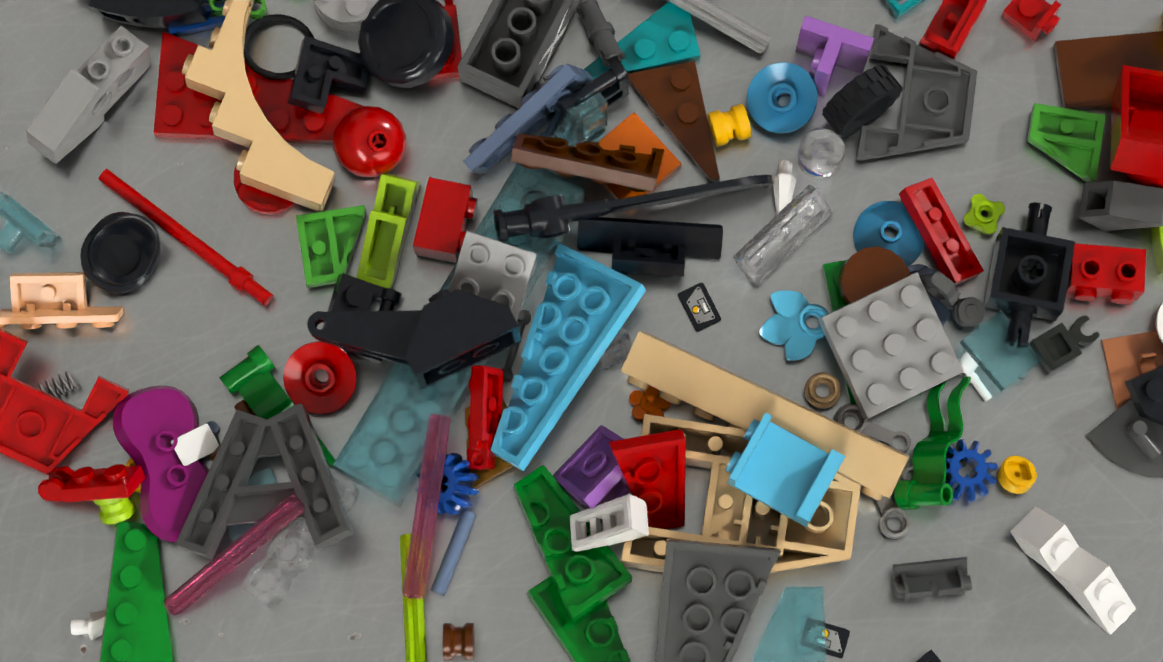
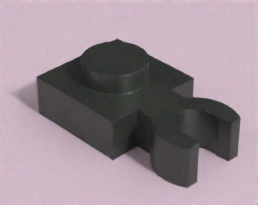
[1029,315,1100,374]

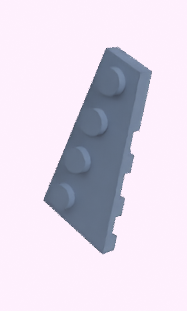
[463,63,595,175]

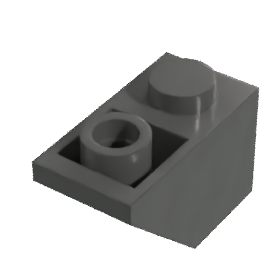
[1079,180,1163,231]

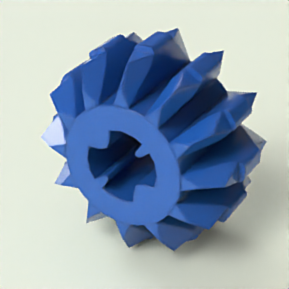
[945,439,998,503]
[415,453,480,515]

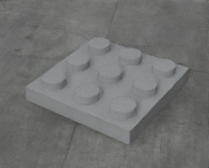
[818,272,963,419]

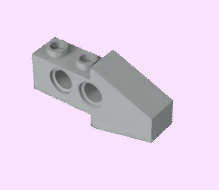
[26,26,151,164]

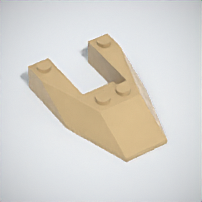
[621,414,861,573]

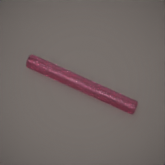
[402,414,451,599]
[164,495,305,616]

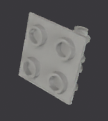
[449,231,537,322]

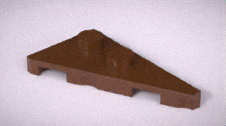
[628,61,720,183]

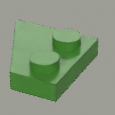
[1027,103,1106,183]
[296,205,366,288]

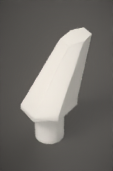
[773,160,796,220]
[71,609,106,641]

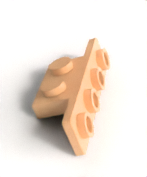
[0,272,124,329]

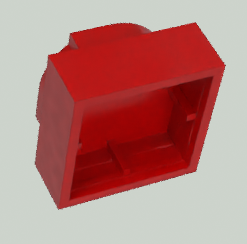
[1110,65,1163,189]

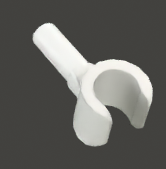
[958,351,992,402]

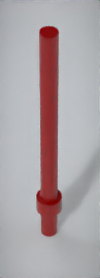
[99,169,274,306]

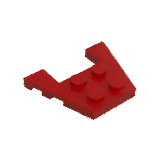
[0,328,129,475]

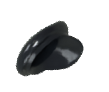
[80,212,161,294]

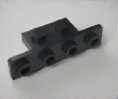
[577,217,723,278]

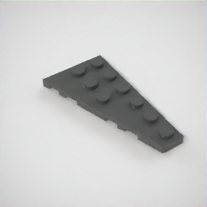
[655,539,781,662]

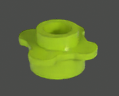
[963,193,1005,235]

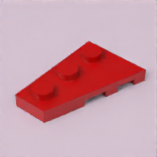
[609,429,686,529]

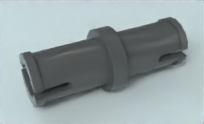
[577,0,625,68]

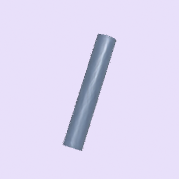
[431,509,476,595]

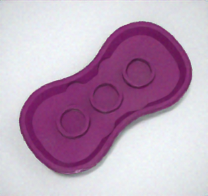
[113,385,209,542]

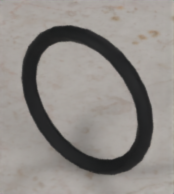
[244,14,314,80]

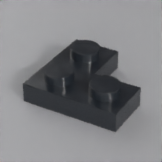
[288,36,370,114]

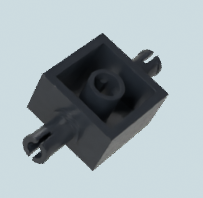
[984,202,1075,348]

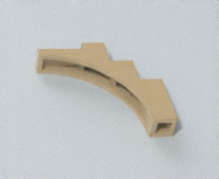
[182,0,335,212]

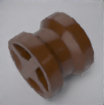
[443,623,475,661]

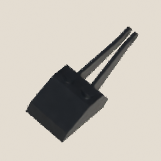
[307,289,521,390]

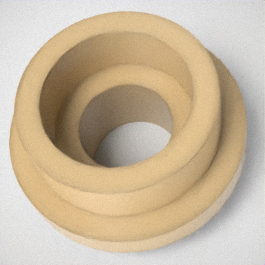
[804,372,841,409]

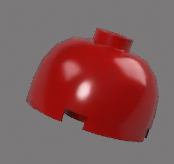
[333,106,406,177]

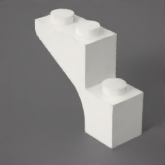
[1010,506,1136,635]

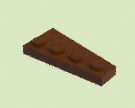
[511,134,665,192]

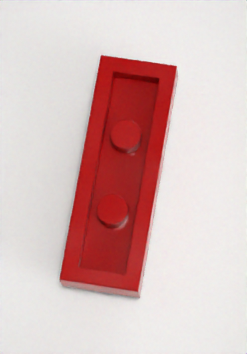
[899,177,984,285]

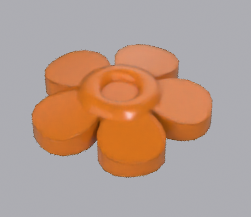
[629,385,671,421]

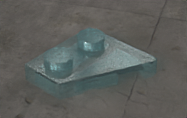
[553,92,608,146]
[753,586,826,662]

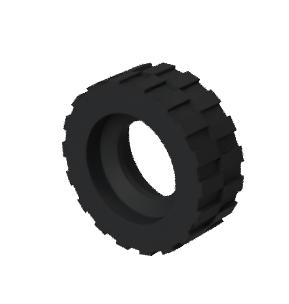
[822,64,903,138]

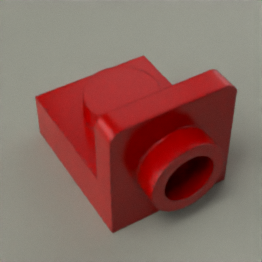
[1001,0,1062,42]

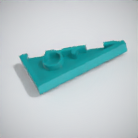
[583,2,701,86]

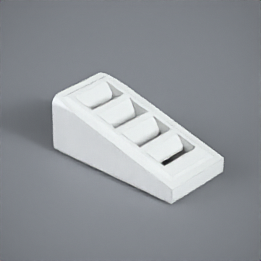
[569,494,649,552]

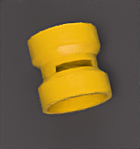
[707,103,752,147]

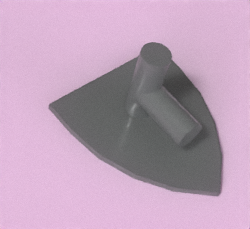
[1087,398,1163,478]

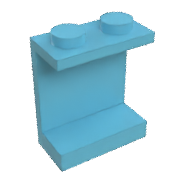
[725,412,845,527]

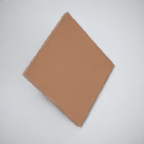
[1101,331,1163,410]

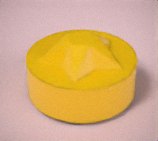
[997,456,1037,494]

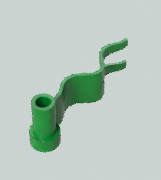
[219,344,337,467]
[894,376,971,510]

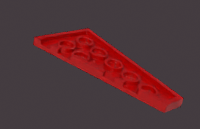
[153,31,363,145]

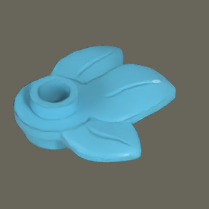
[759,290,829,361]

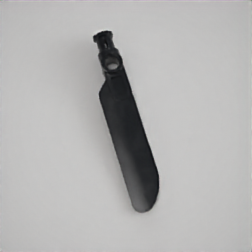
[494,175,773,242]

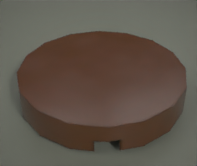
[838,247,910,304]

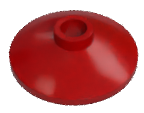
[283,341,357,414]

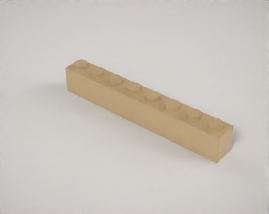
[621,331,910,501]

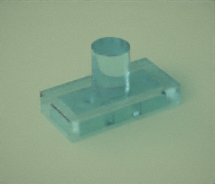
[0,192,61,253]

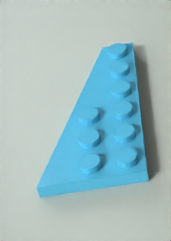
[490,242,646,472]

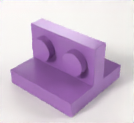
[795,15,874,97]
[553,425,630,522]

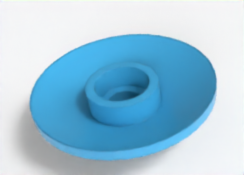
[747,62,818,133]
[853,201,925,266]

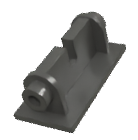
[892,557,972,601]

